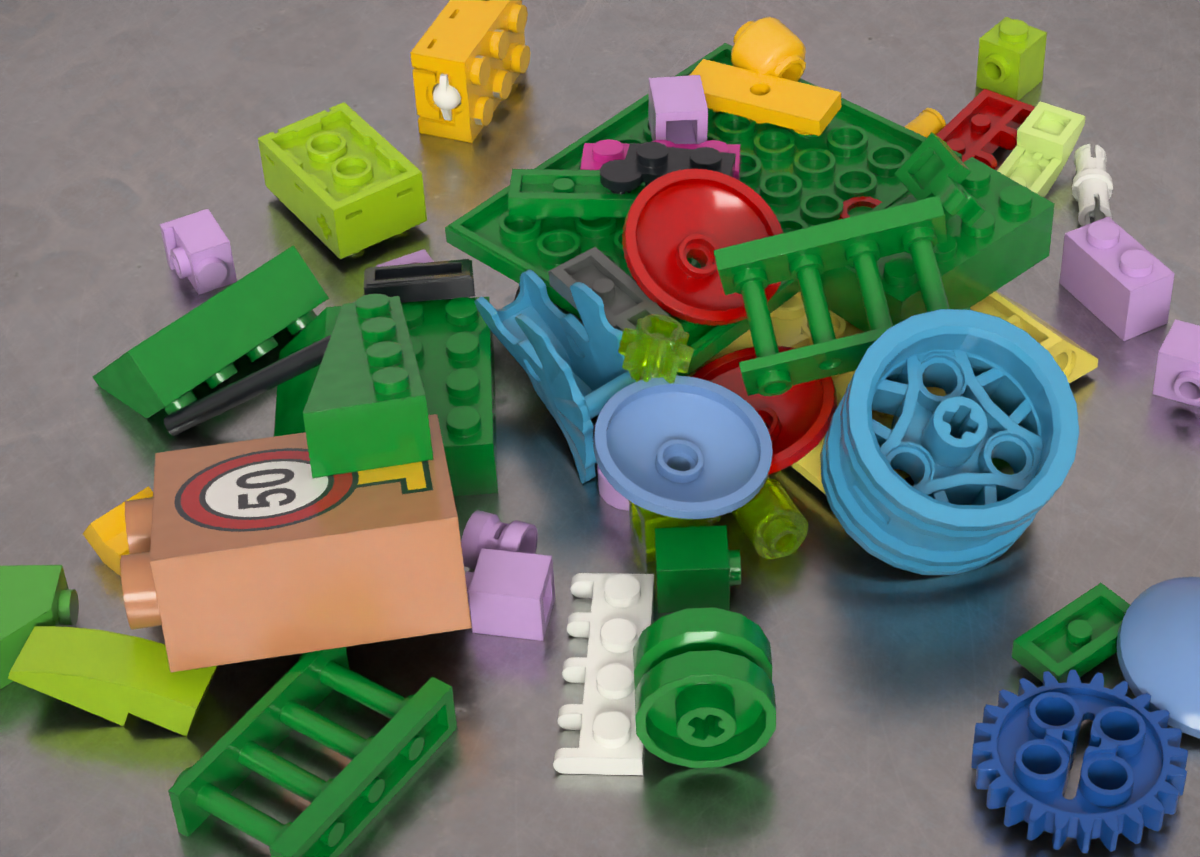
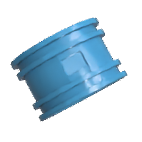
[820,309,1079,575]

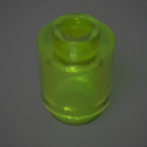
[732,477,808,559]

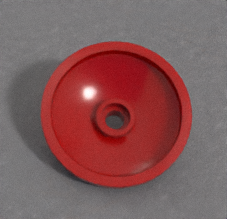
[622,169,783,326]
[691,346,837,475]

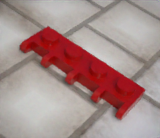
[936,89,1035,170]

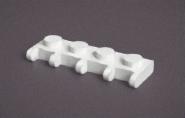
[553,573,655,775]

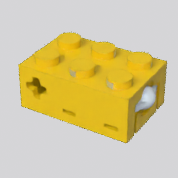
[410,0,530,143]

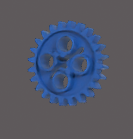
[971,670,1188,853]

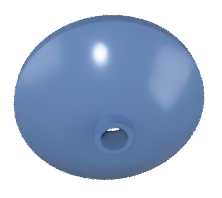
[593,375,773,519]
[1117,577,1200,738]

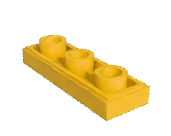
[689,59,842,136]

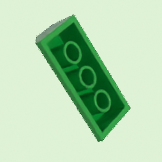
[93,245,329,419]

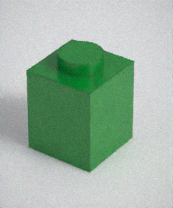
[655,525,741,613]

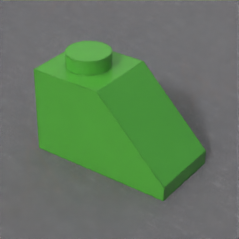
[0,565,79,690]

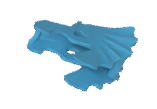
[474,269,646,484]

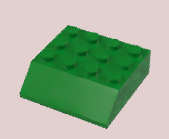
[274,297,498,496]

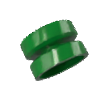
[633,607,776,768]

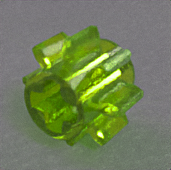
[618,314,694,383]

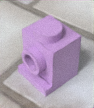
[160,209,237,295]

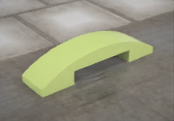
[997,101,1086,197]

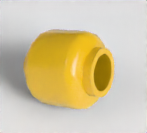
[731,17,806,82]

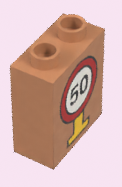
[120,414,472,672]

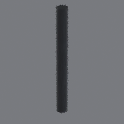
[164,334,332,436]

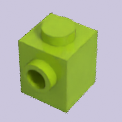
[976,17,1047,101]

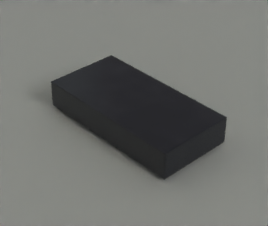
[364,259,475,303]

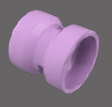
[461,510,538,569]

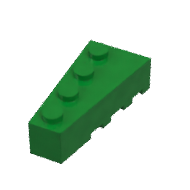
[303,294,434,478]

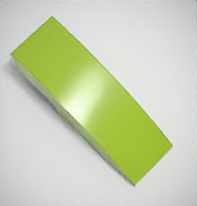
[8,626,217,736]

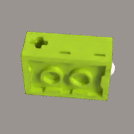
[258,102,427,259]

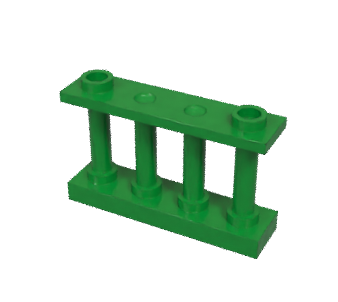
[713,195,971,396]
[168,647,457,857]

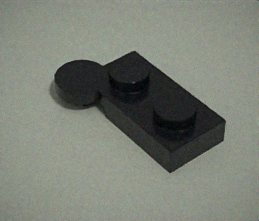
[600,142,736,194]

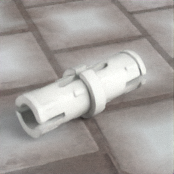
[1072,144,1113,227]

